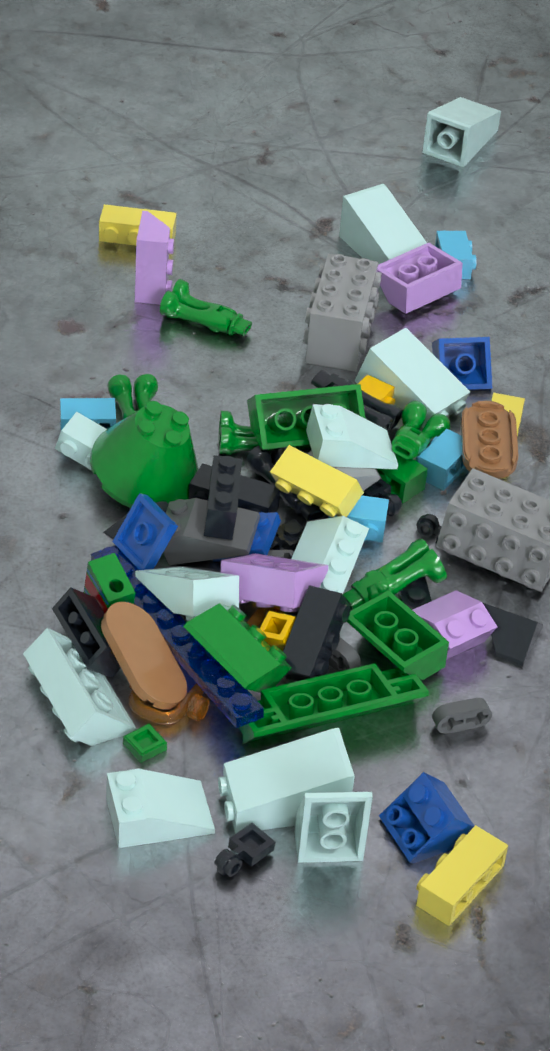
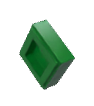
[123,724,167,763]

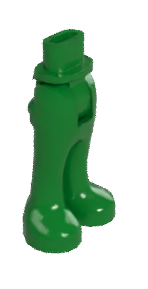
[160,279,252,336]
[107,374,158,419]
[392,401,451,459]
[218,411,312,454]
[343,538,447,610]

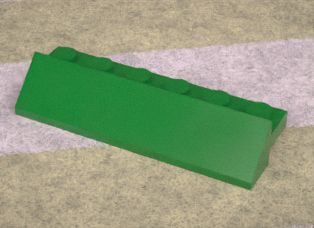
[232,663,429,744]

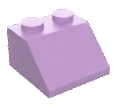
[413,590,497,660]

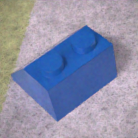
[432,337,493,390]

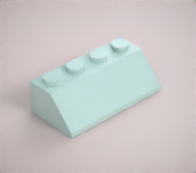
[291,516,369,612]
[23,628,137,746]

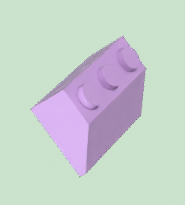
[135,211,174,305]
[377,243,463,314]
[221,553,328,612]

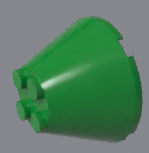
[90,401,199,508]

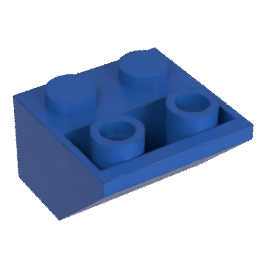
[379,772,475,864]

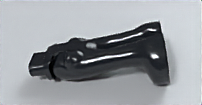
[311,370,403,432]
[246,446,325,521]

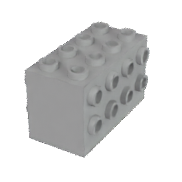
[303,254,382,372]
[436,468,550,592]

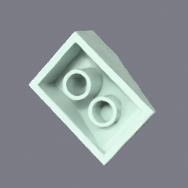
[306,404,398,469]
[135,566,239,621]
[106,769,215,848]
[295,792,373,863]

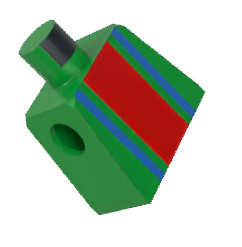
[84,553,135,613]

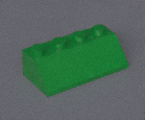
[247,384,365,450]

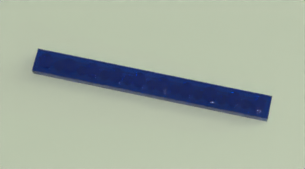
[91,545,264,728]

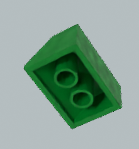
[347,590,449,680]
[183,603,292,693]

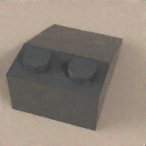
[163,498,260,565]

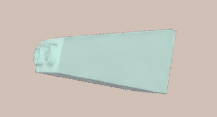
[422,97,501,167]
[339,184,427,265]
[355,328,470,428]
[218,728,355,834]

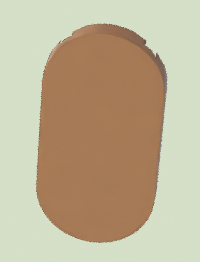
[461,401,518,479]
[101,602,187,710]

